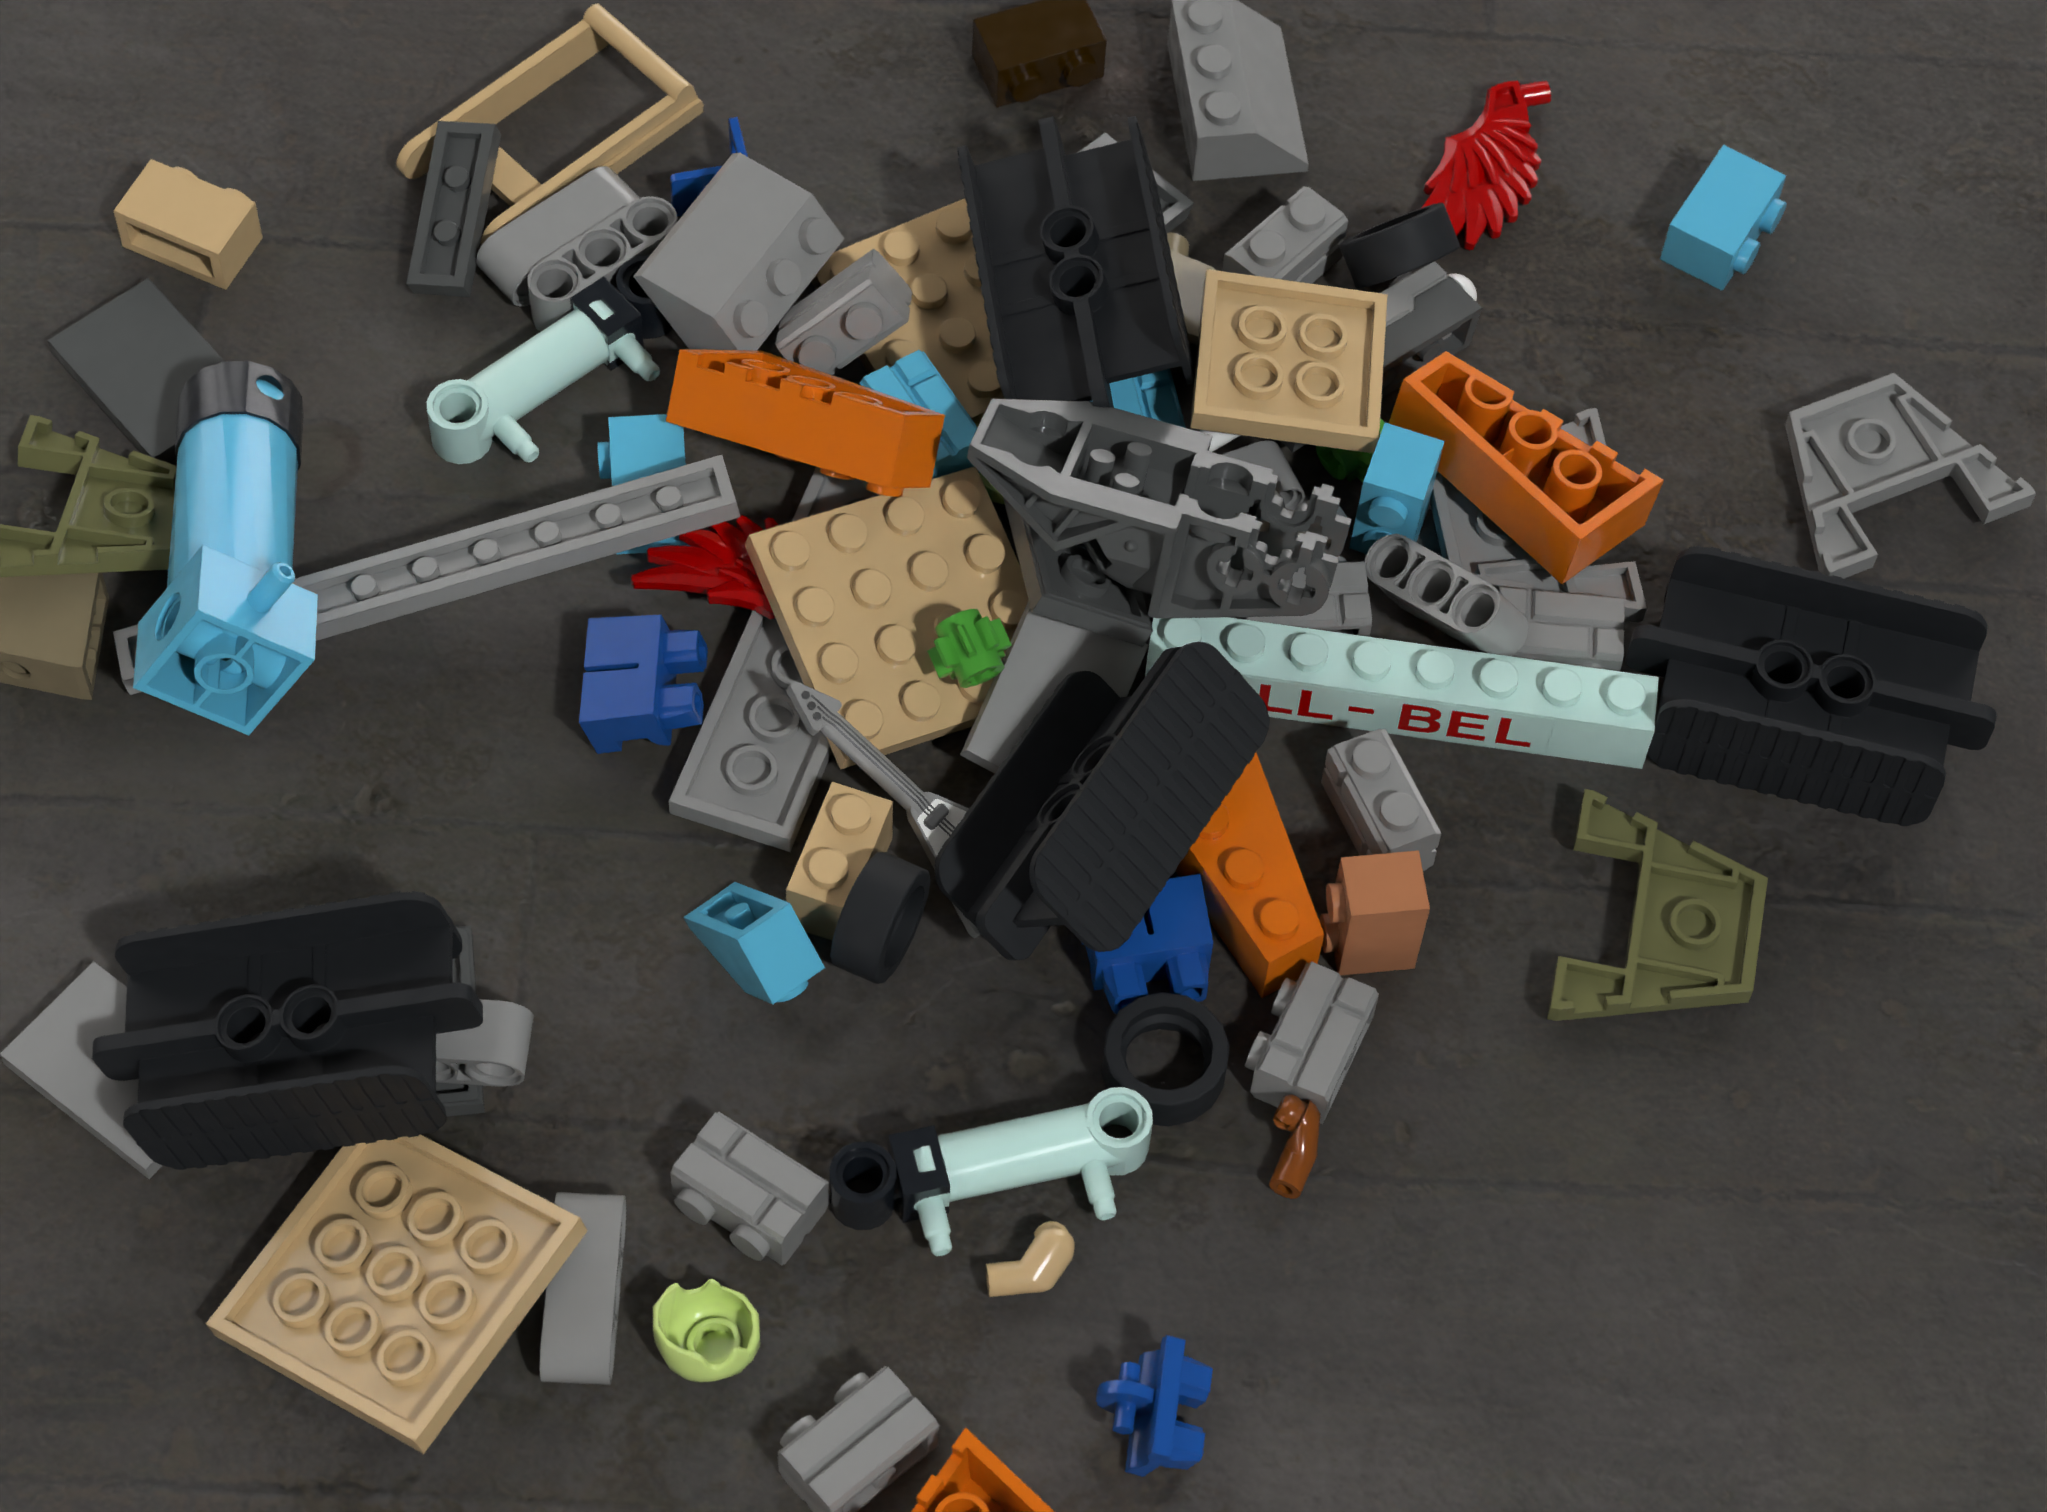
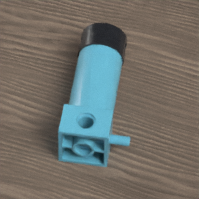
[133,361,318,736]

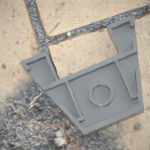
[1785,373,2036,579]
[1430,408,1647,622]

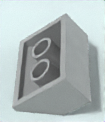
[1167,0,1309,181]
[633,153,845,350]

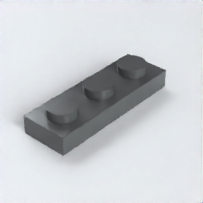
[406,121,501,297]

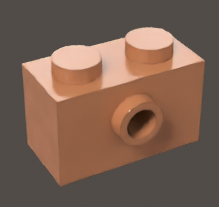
[1320,850,1430,976]

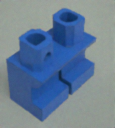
[579,615,708,754]
[1081,874,1213,1014]

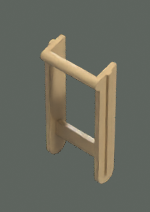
[397,3,704,244]

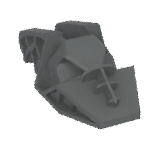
[967,399,1352,619]

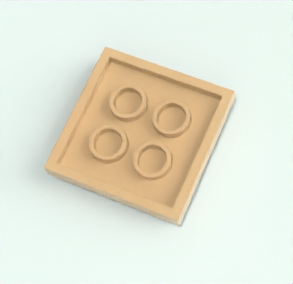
[1190,269,1388,453]

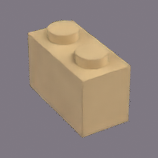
[114,159,262,290]
[786,782,893,940]

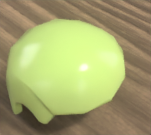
[653,1279,760,1382]

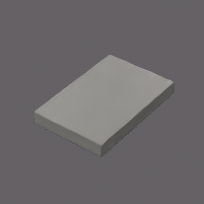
[960,601,1149,773]
[0,961,163,1179]

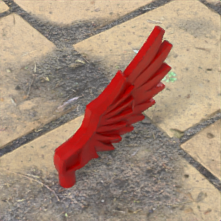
[1422,81,1551,250]
[631,515,779,620]

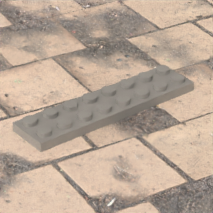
[669,467,881,852]

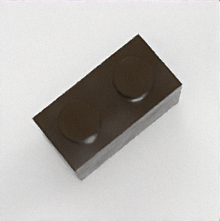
[972,0,1107,108]

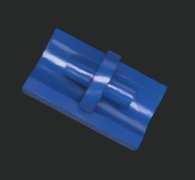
[1096,1335,1213,1477]

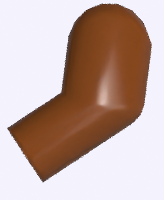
[1269,1094,1321,1199]

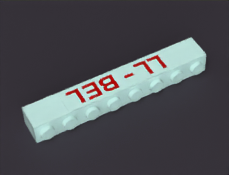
[1145,617,1659,769]

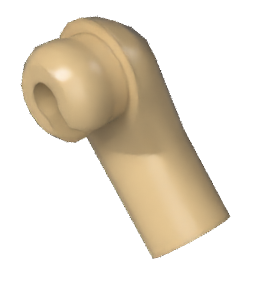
[985,1221,1075,1297]

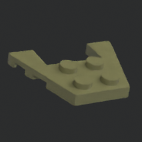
[0,415,177,577]
[1547,789,1768,1021]

